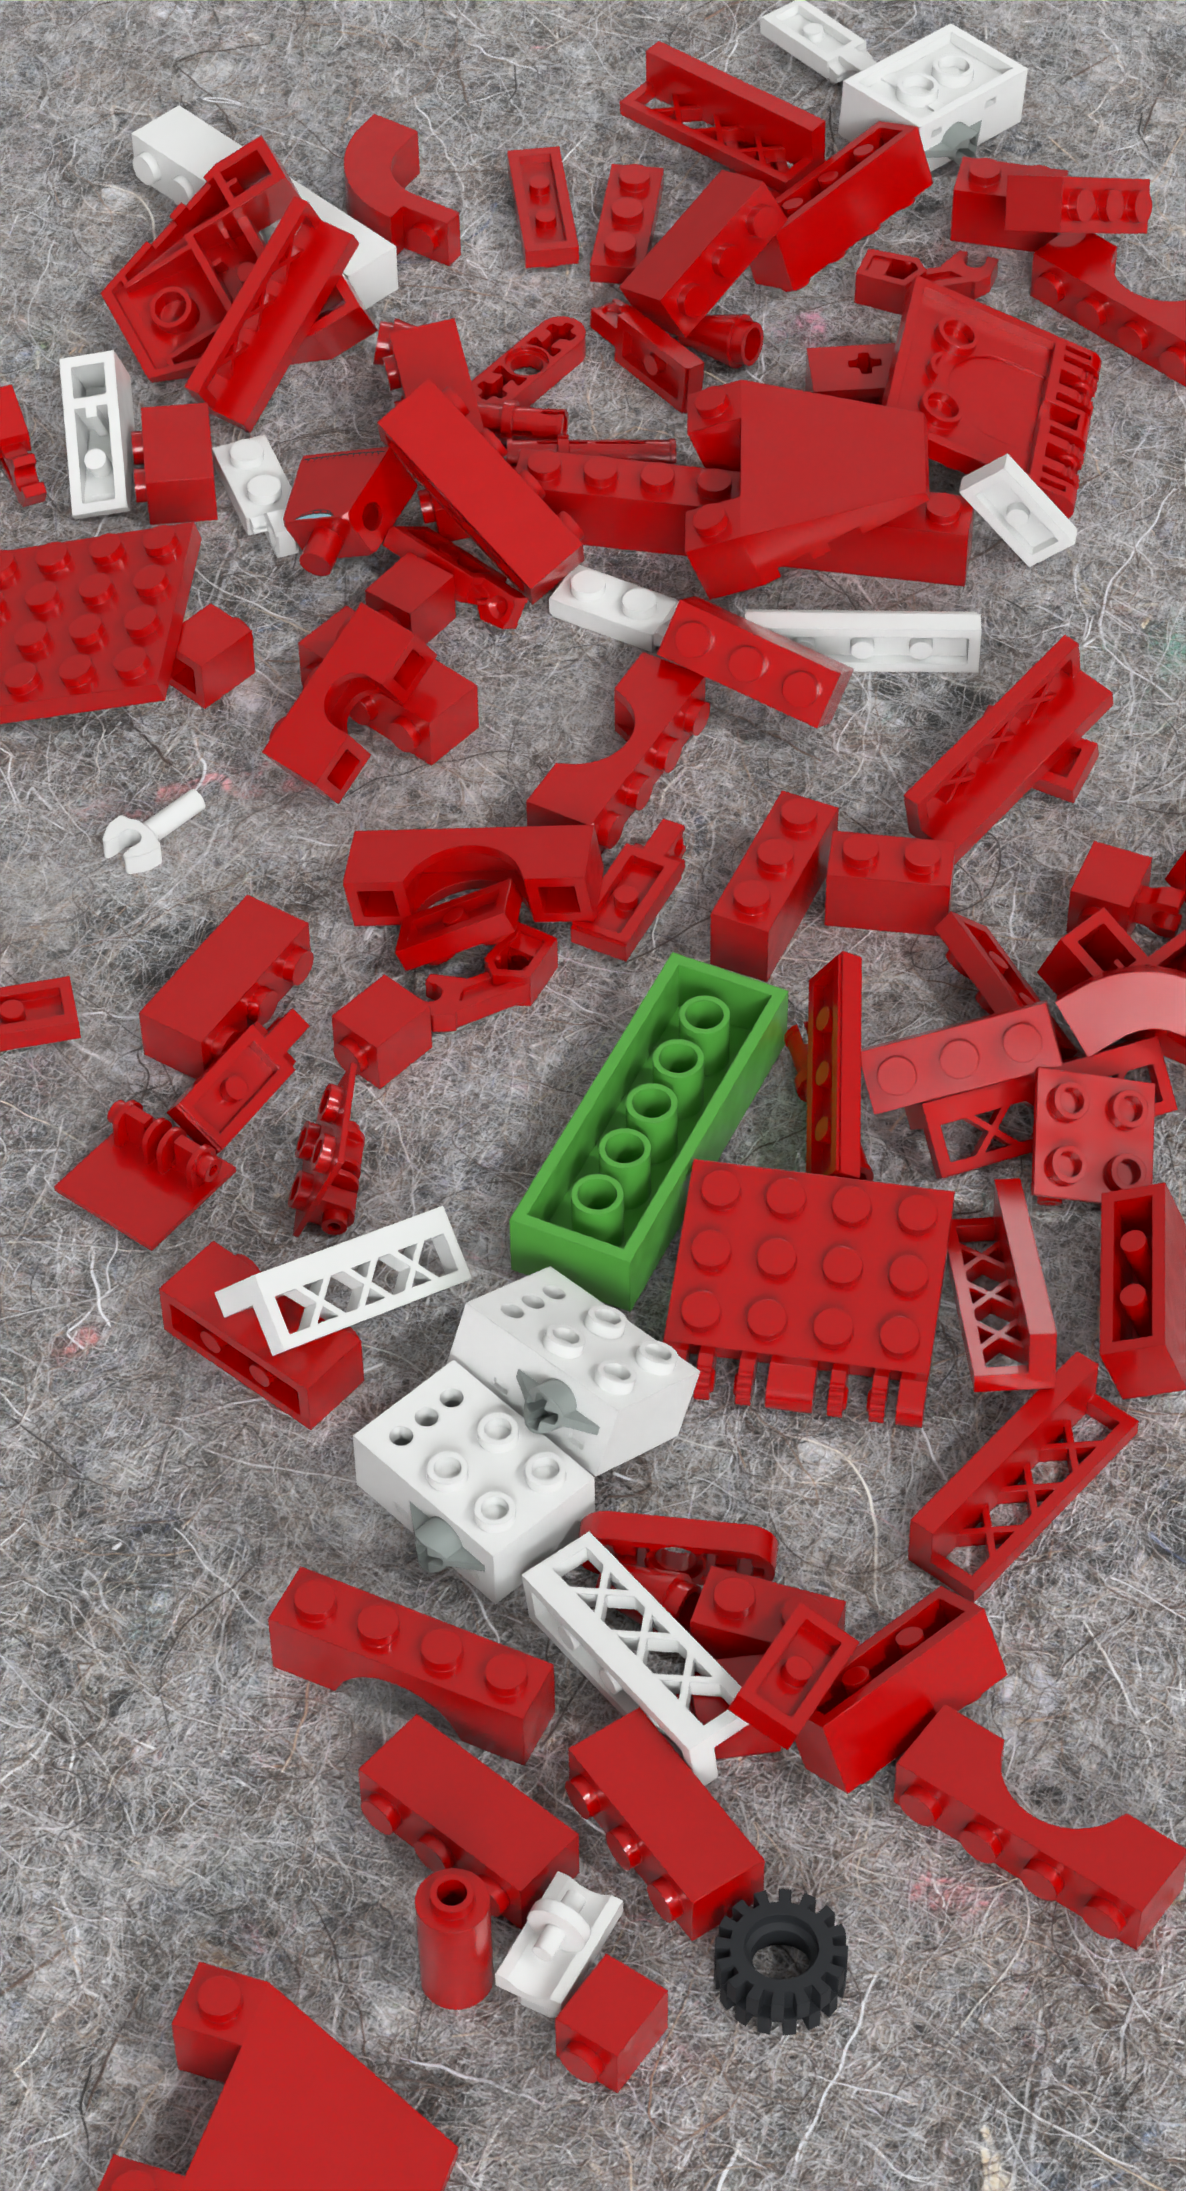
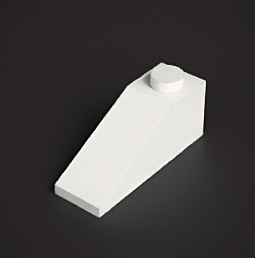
[59,350,135,520]

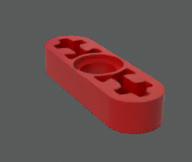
[471,316,586,407]
[578,1511,779,1585]

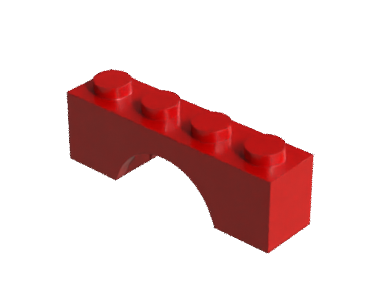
[1030,233,1186,387]
[526,652,710,854]
[343,825,604,926]
[268,1566,555,1766]
[894,1704,1186,1950]

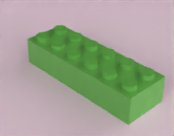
[509,952,789,1312]

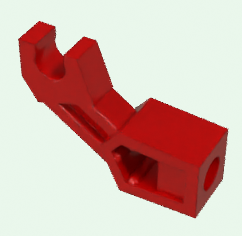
[855,249,999,315]
[0,384,47,507]
[418,922,558,1032]

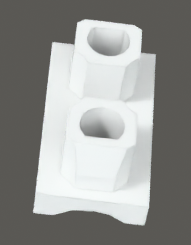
[495,1871,623,2018]

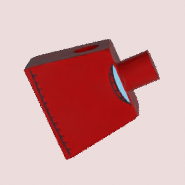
[283,446,418,576]

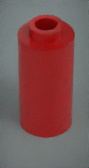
[415,1868,494,2010]

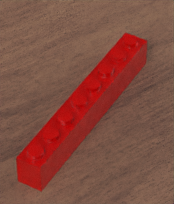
[515,448,974,587]

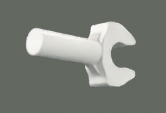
[103,789,206,874]

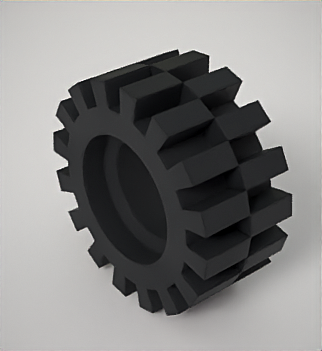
[714,1889,848,2036]

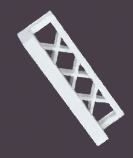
[745,609,981,673]
[214,1206,472,1356]
[522,1532,749,1786]

